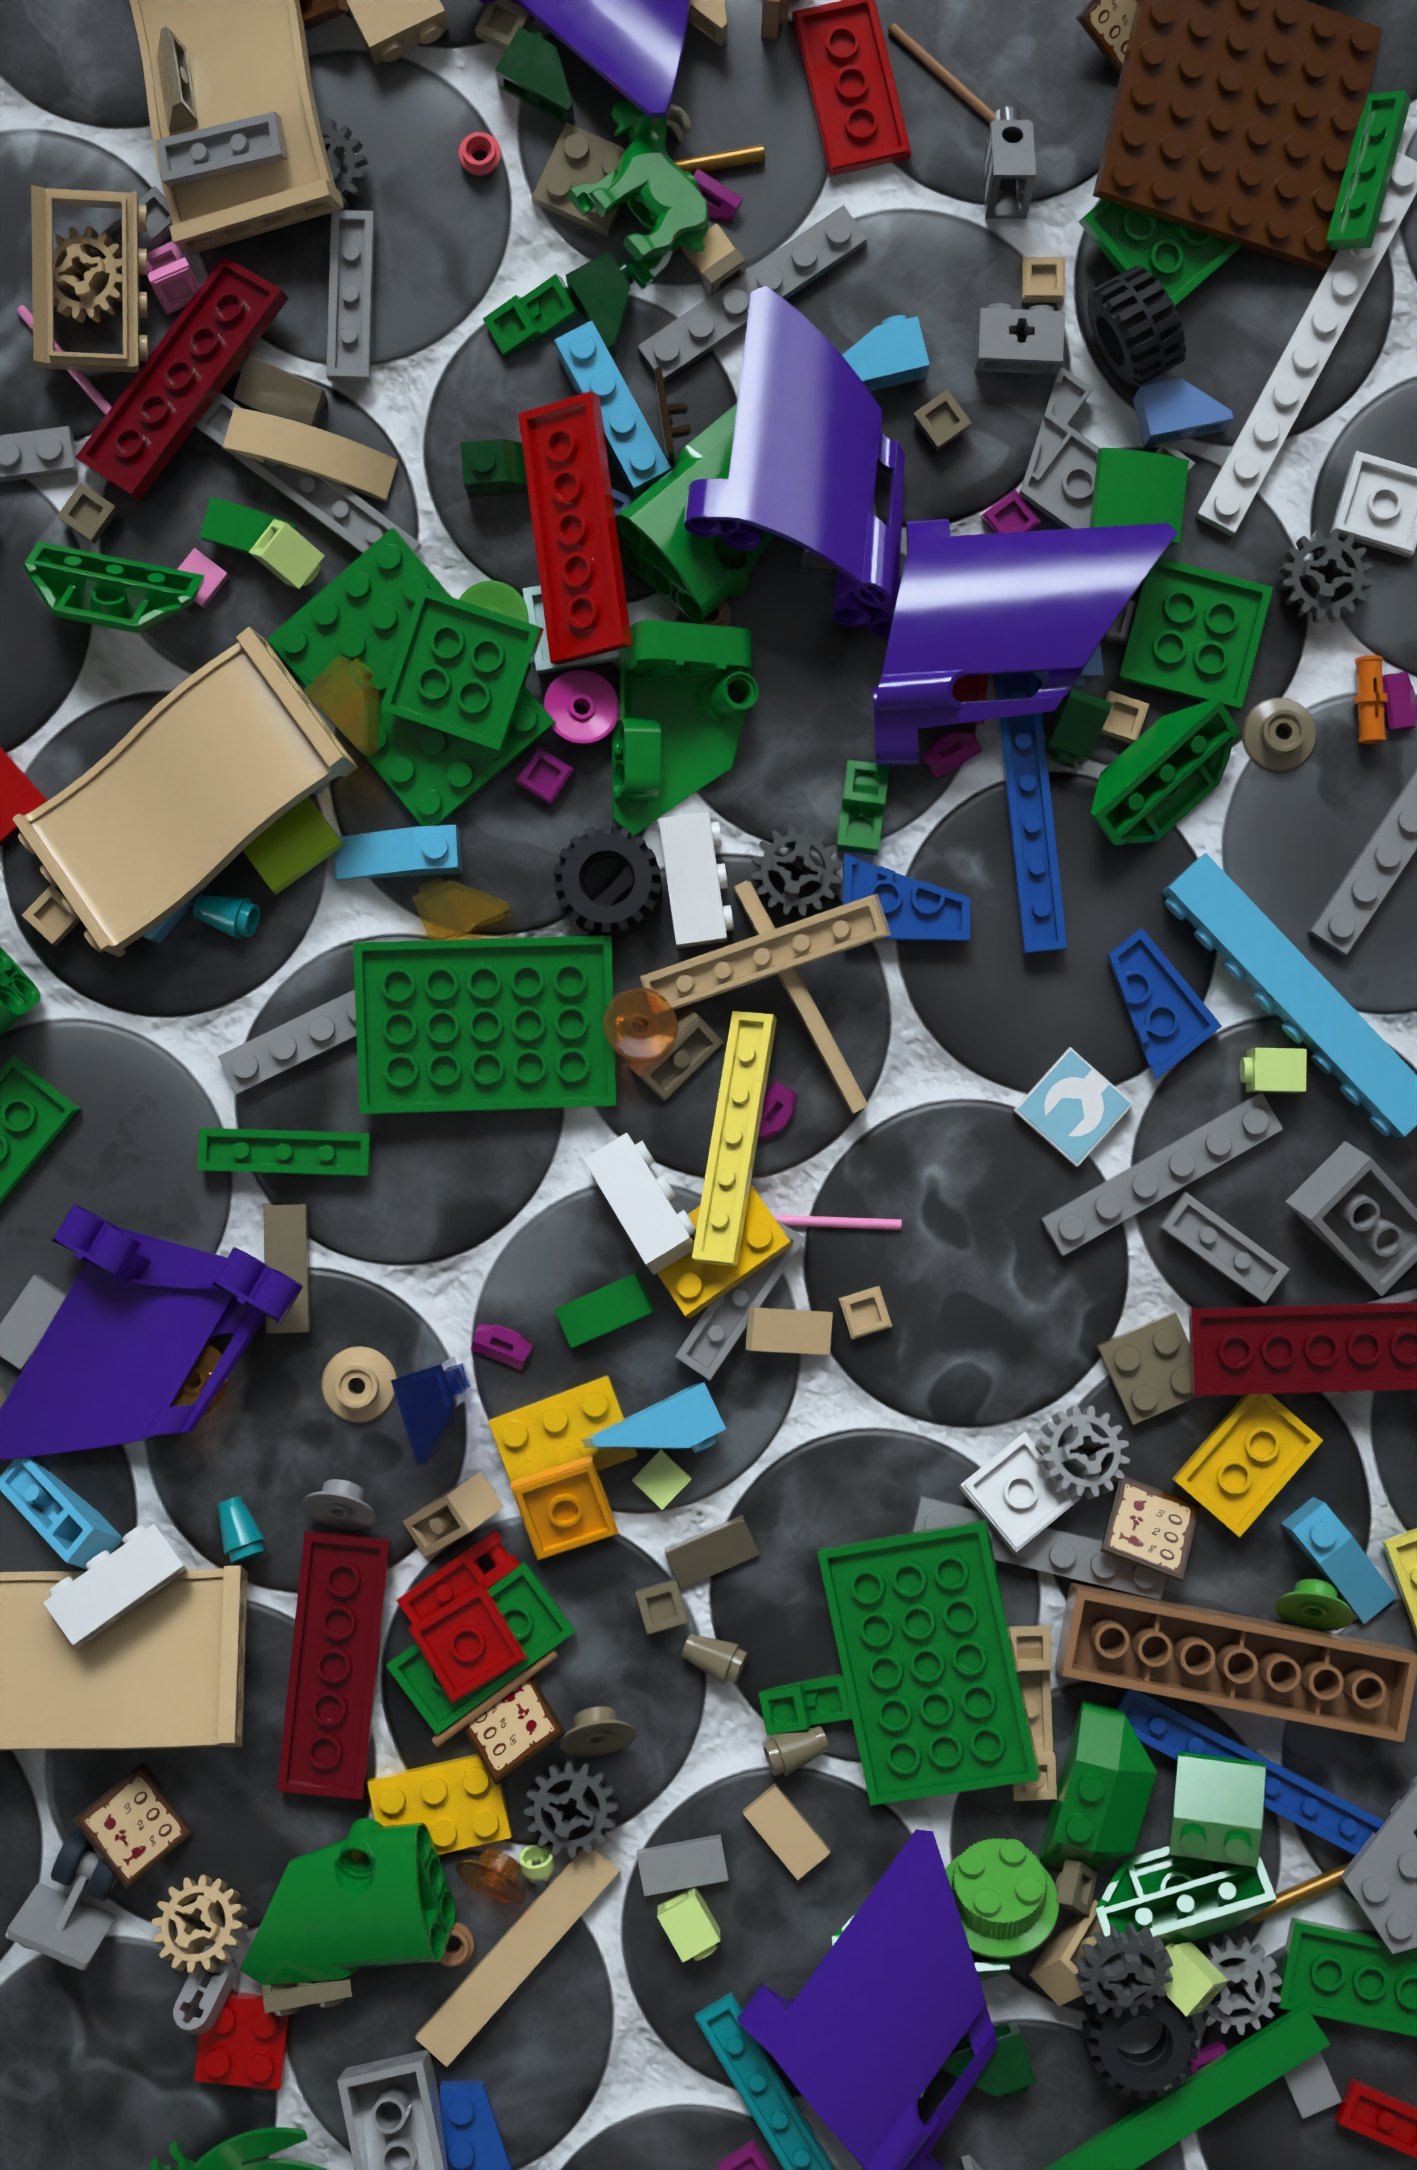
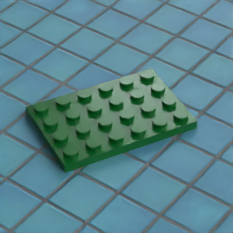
[267,527,556,826]
[353,935,616,1114]
[817,1519,1041,1806]

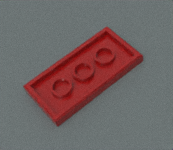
[792,0,912,177]

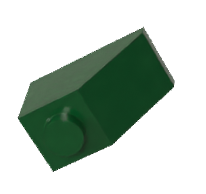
[495,27,575,124]
[566,250,634,359]
[460,439,528,498]
[1045,689,1113,768]
[941,2019,1037,2097]

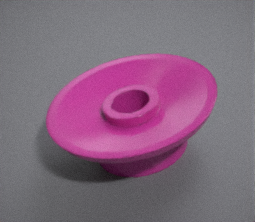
[544,670,619,744]

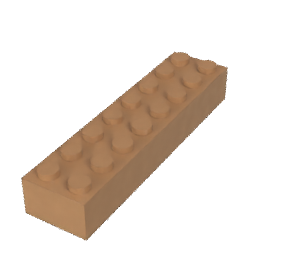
[1055,1582,1417,1742]

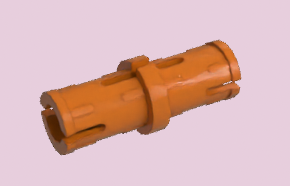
[1353,655,1388,744]

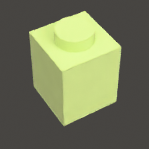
[248,519,325,589]
[1240,1048,1307,1093]
[657,1886,721,1962]
[1163,1941,1228,2017]

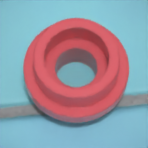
[459,132,501,176]

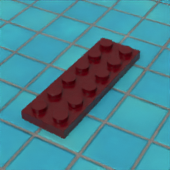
[75,256,289,502]
[1188,1302,1417,1396]
[277,1530,392,1800]

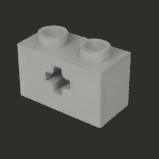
[974,303,1065,375]

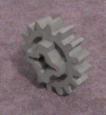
[1035,1405,1130,1500]
[1202,1935,1282,2035]

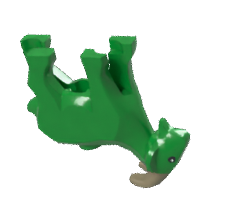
[567,101,709,289]

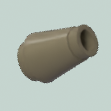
[681,1633,748,1685]
[762,1726,829,1776]

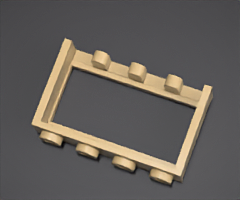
[31,185,148,373]

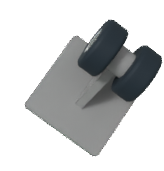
[5,1830,118,1970]

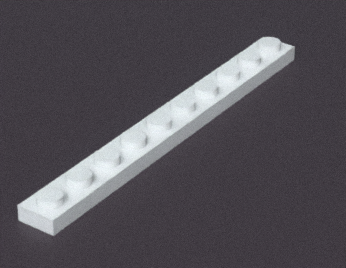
[1195,151,1417,537]

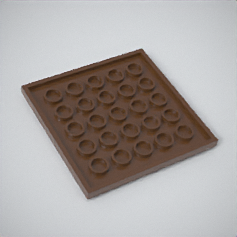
[1093,0,1383,272]

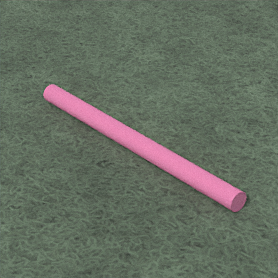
[16,305,112,415]
[774,1215,902,1230]

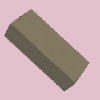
[157,27,198,132]
[233,354,327,427]
[629,1007,724,1102]
[665,1515,760,1589]

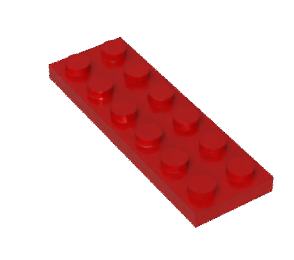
[518,391,632,665]

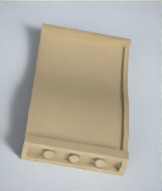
[129,0,344,255]
[12,627,358,957]
[0,1566,248,1751]

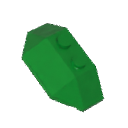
[24,541,204,633]
[1090,698,1240,845]
[1036,1700,1157,1869]
[1095,1846,1277,1947]

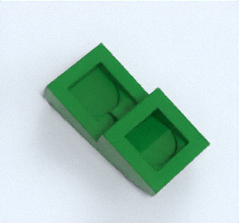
[483,274,582,356]
[199,496,297,558]
[836,760,890,856]
[554,1272,655,1348]
[758,1673,852,1735]

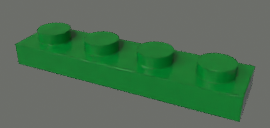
[1326,90,1411,250]
[197,1128,372,1176]

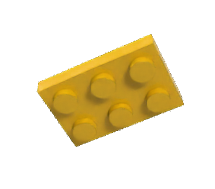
[657,1183,793,1319]
[488,1375,638,1481]
[1172,1394,1323,1537]
[367,1754,513,1855]

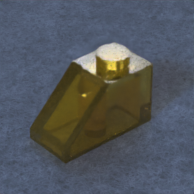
[304,655,379,756]
[412,878,513,940]

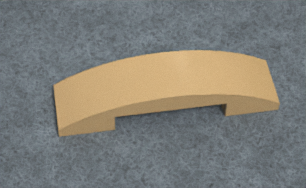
[222,407,398,502]
[1009,1625,1057,1801]

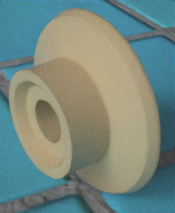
[321,1346,397,1423]

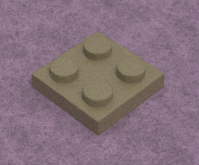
[532,122,626,237]
[1096,1312,1198,1425]

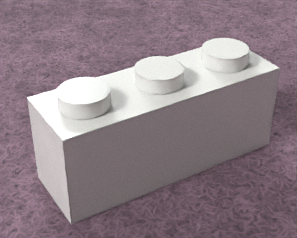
[658,811,734,949]
[583,1133,696,1275]
[43,1524,187,1649]

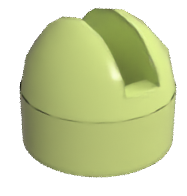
[519,1844,554,1883]

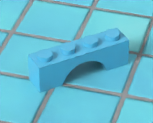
[554,320,671,499]

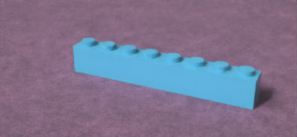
[1162,853,1417,1138]

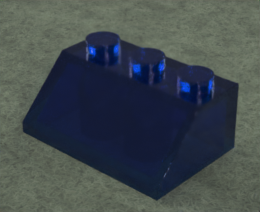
[391,1356,471,1465]

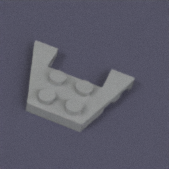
[1019,367,1195,529]
[1340,1776,1417,1954]

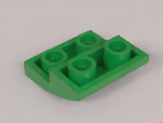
[1090,447,1189,547]

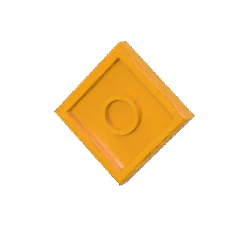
[510,1454,619,1561]

